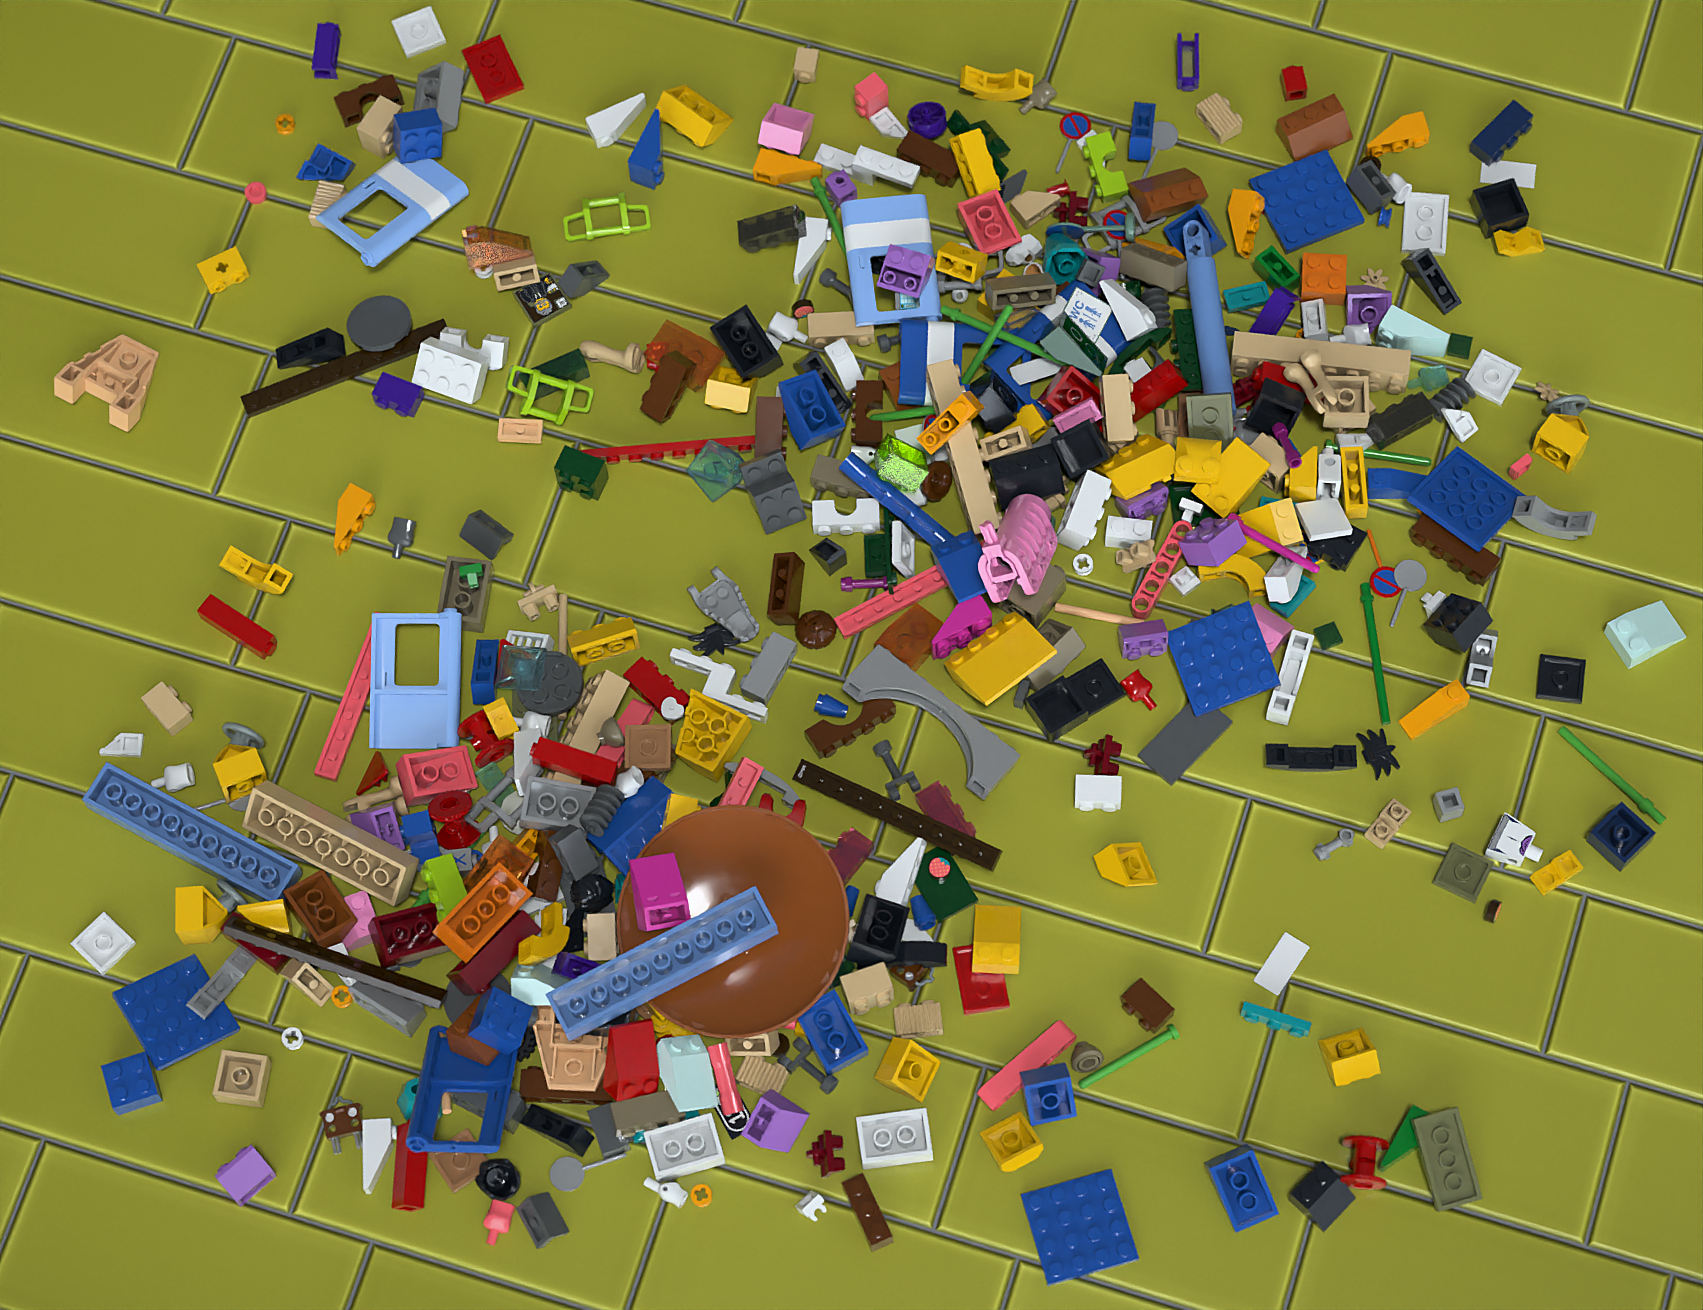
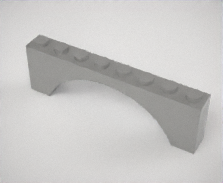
[842,644,1021,800]

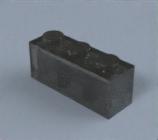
[737,204,807,252]
[1365,391,1437,450]

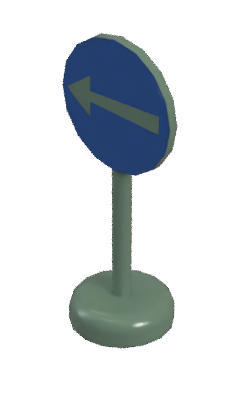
[1046,212,1136,243]

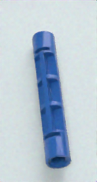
[838,451,955,546]

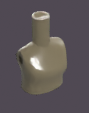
[1019,78,1058,115]

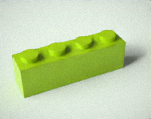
[421,853,467,923]

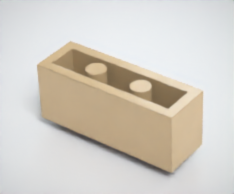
[808,311,875,348]
[1098,374,1137,444]

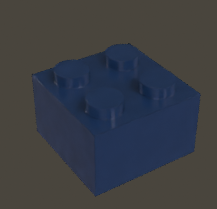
[1586,801,1656,872]

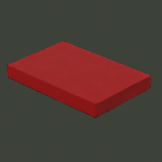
[461,35,525,105]
[952,944,1010,1016]

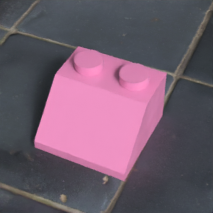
[1252,603,1295,659]
[341,890,377,952]

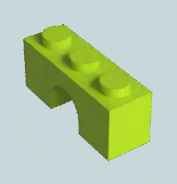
[1082,131,1129,204]

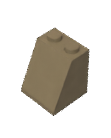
[998,564,1066,630]

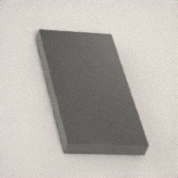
[1138,702,1233,786]

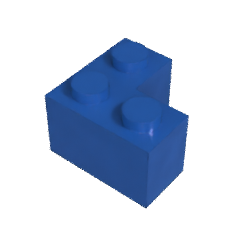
[399,810,442,872]

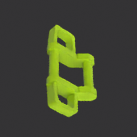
[563,192,651,242]
[505,365,594,426]

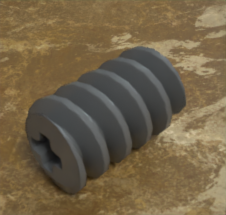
[1141,288,1172,331]
[1426,378,1476,422]
[579,784,625,837]

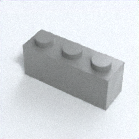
[740,632,798,706]

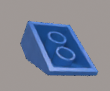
[628,109,665,190]
[778,370,846,450]
[930,530,987,603]
[797,989,868,1076]
[1204,1144,1279,1233]

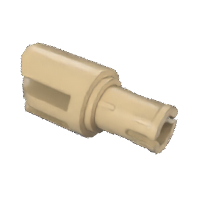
[1155,408,1178,450]

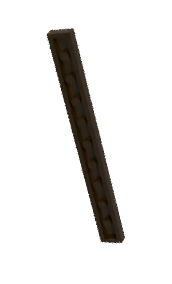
[240,318,447,418]
[792,759,1003,872]
[223,916,448,1009]

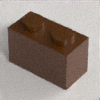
[1121,978,1175,1035]

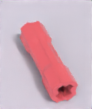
[706,1042,744,1116]

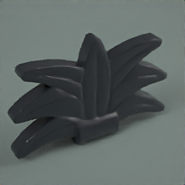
[688,623,742,657]
[1356,728,1400,780]

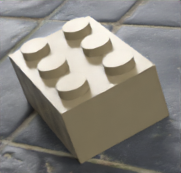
[437,556,494,633]

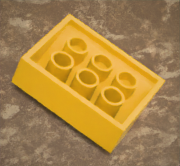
[944,611,1058,706]

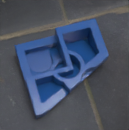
[296,143,356,181]

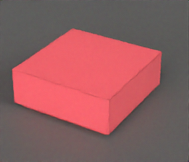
[1508,453,1533,480]

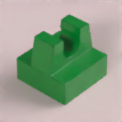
[459,563,484,589]

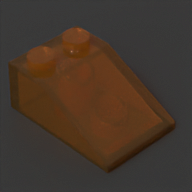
[462,225,533,269]
[643,320,725,393]
[874,603,944,672]
[463,833,535,894]

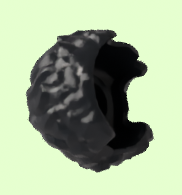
[570,874,614,913]
[475,1158,521,1200]

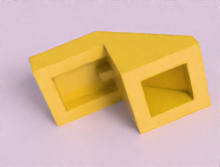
[1494,227,1545,257]
[483,697,520,740]

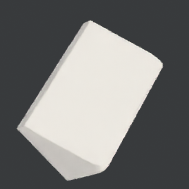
[1301,298,1329,341]

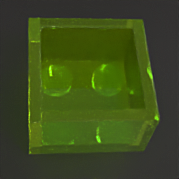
[874,433,929,493]

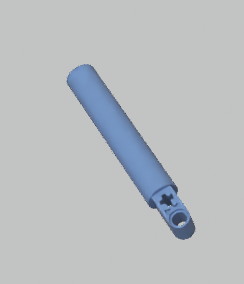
[1183,220,1237,416]

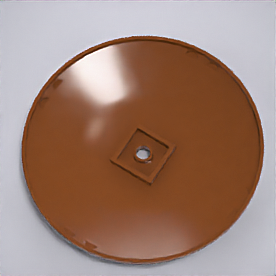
[617,805,850,1039]

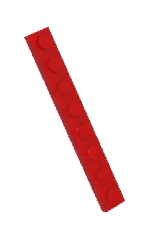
[579,435,755,464]

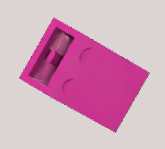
[931,595,992,661]
[629,852,691,931]

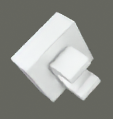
[1179,497,1204,524]
[1169,565,1201,598]
[1421,591,1447,619]
[794,1190,826,1221]

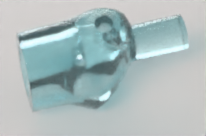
[1407,363,1450,393]

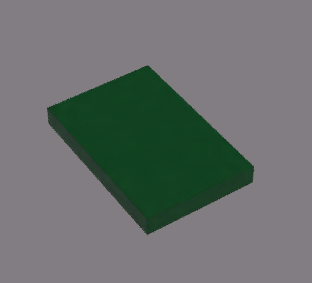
[1168,483,1240,527]
[914,846,978,924]

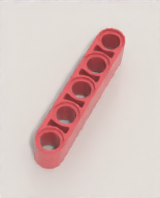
[1131,520,1193,620]
[588,698,655,787]
[977,1020,1077,1111]

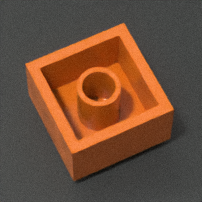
[1300,253,1347,306]

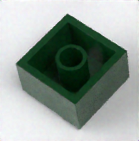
[554,445,609,501]

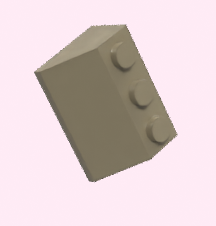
[1023,618,1086,691]

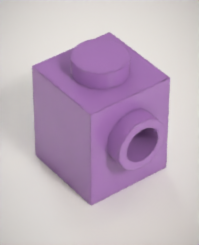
[825,169,858,209]

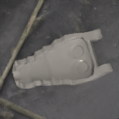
[687,566,760,642]

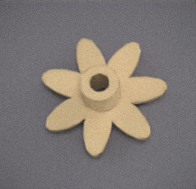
[1360,268,1389,290]
[1535,381,1559,402]

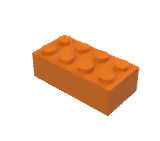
[432,862,533,964]

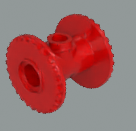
[457,709,514,768]
[428,790,481,850]
[1340,1135,1390,1190]

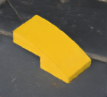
[1529,850,1584,896]

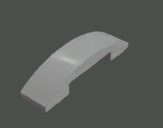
[724,762,800,809]
[186,946,257,1019]

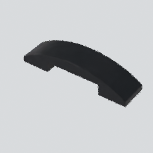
[1265,743,1357,772]
[857,941,947,971]

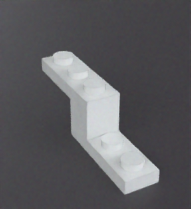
[814,143,920,188]
[670,648,769,724]

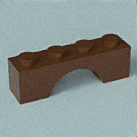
[805,698,896,759]

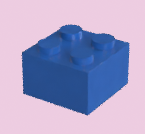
[393,108,442,163]
[467,986,534,1056]
[101,1051,163,1116]
[1020,1062,1077,1126]

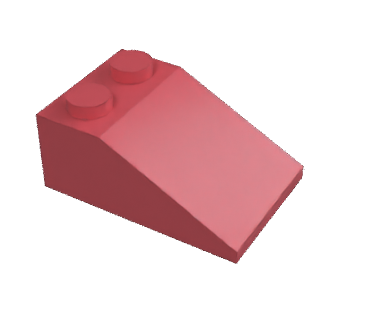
[957,189,1022,255]
[395,745,478,806]

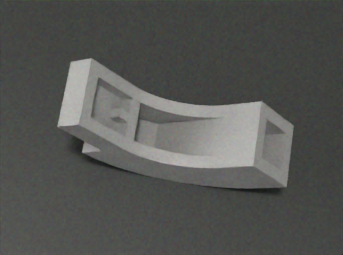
[1512,496,1597,540]

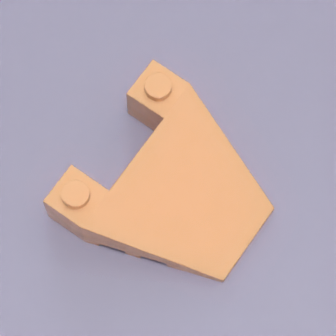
[54,334,159,432]
[533,1005,608,1091]

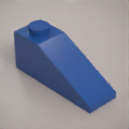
[1129,102,1156,161]
[1366,468,1427,499]
[471,639,499,704]

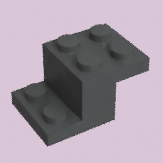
[738,448,807,535]

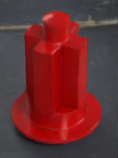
[1045,179,1070,197]

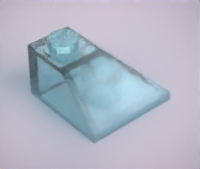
[686,440,745,502]
[495,645,547,691]

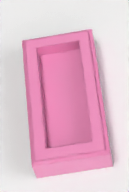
[1053,397,1103,433]

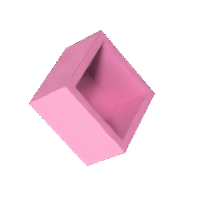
[758,103,815,155]

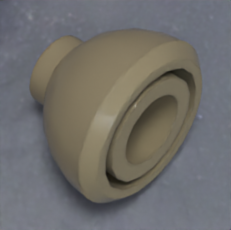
[597,717,625,747]
[1072,1041,1104,1073]

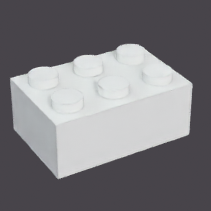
[412,337,490,404]
[1056,470,1112,551]
[856,1108,933,1170]
[644,1113,726,1183]

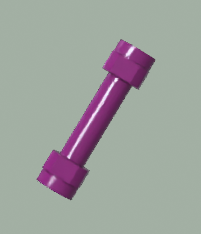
[1272,422,1302,468]
[841,576,895,592]

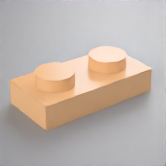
[497,418,544,444]

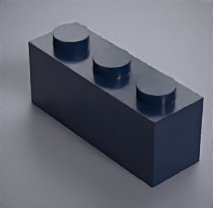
[1469,100,1533,167]

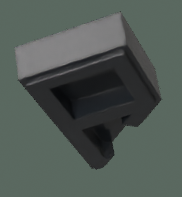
[562,908,584,953]

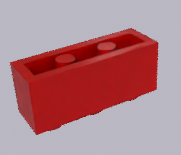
[1130,359,1188,422]
[623,657,690,726]

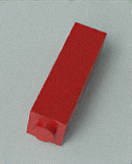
[1251,361,1322,405]
[197,594,277,660]
[530,736,618,786]
[391,1119,428,1212]

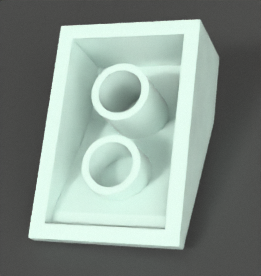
[1375,305,1450,357]
[1604,600,1686,669]
[511,964,570,1005]
[656,1034,718,1112]

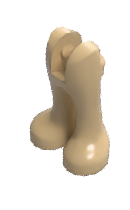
[580,340,646,373]
[1283,349,1338,414]
[342,775,410,824]

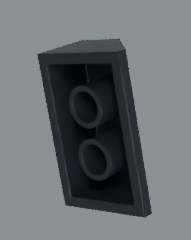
[709,305,784,380]
[988,443,1066,510]
[846,893,910,967]

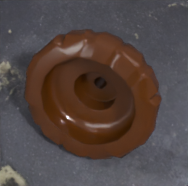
[913,461,952,501]
[794,610,837,650]

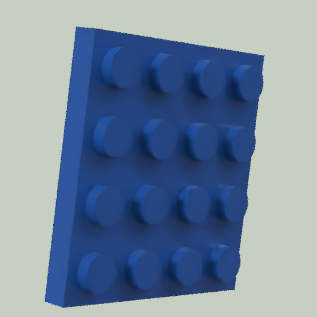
[1248,149,1365,254]
[1407,446,1526,552]
[1168,601,1281,717]
[112,954,240,1071]
[1021,1169,1139,1286]

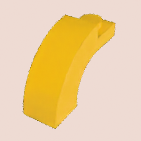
[960,65,1034,101]
[218,545,293,594]
[1197,554,1268,599]
[518,902,570,966]

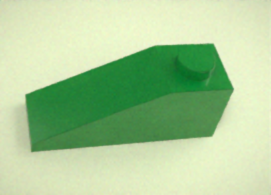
[1378,1104,1430,1172]

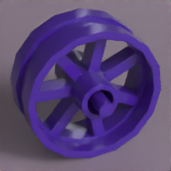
[907,102,947,139]

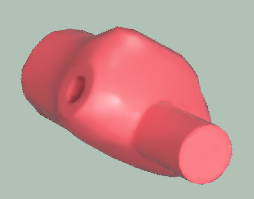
[483,1199,515,1246]

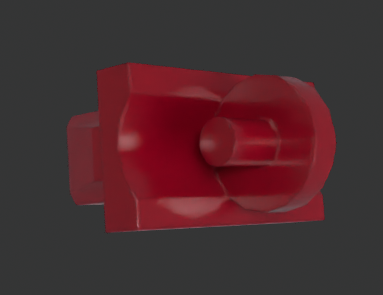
[1053,191,1088,227]
[1233,374,1259,408]
[1083,734,1122,776]
[806,1130,845,1178]

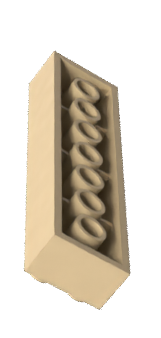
[1230,331,1411,394]
[925,359,1002,541]
[242,780,420,906]

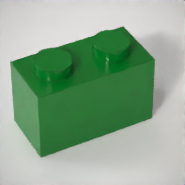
[1254,245,1300,292]

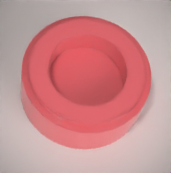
[245,182,267,204]

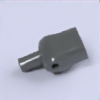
[388,517,416,559]

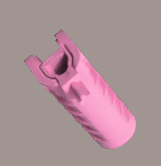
[978,494,1057,603]

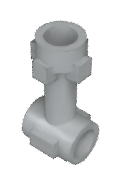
[1313,828,1355,861]

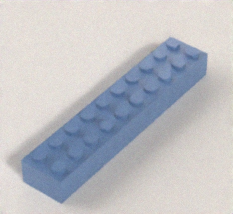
[82,762,303,902]
[545,886,779,1042]

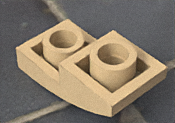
[1364,798,1412,850]

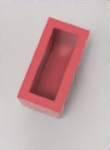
[854,72,889,121]

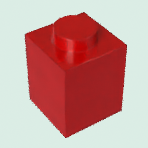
[1280,66,1308,102]

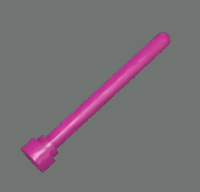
[1227,513,1320,573]

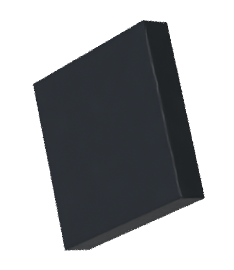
[1536,654,1586,704]
[1066,658,1126,718]

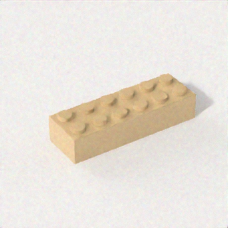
[540,669,630,785]

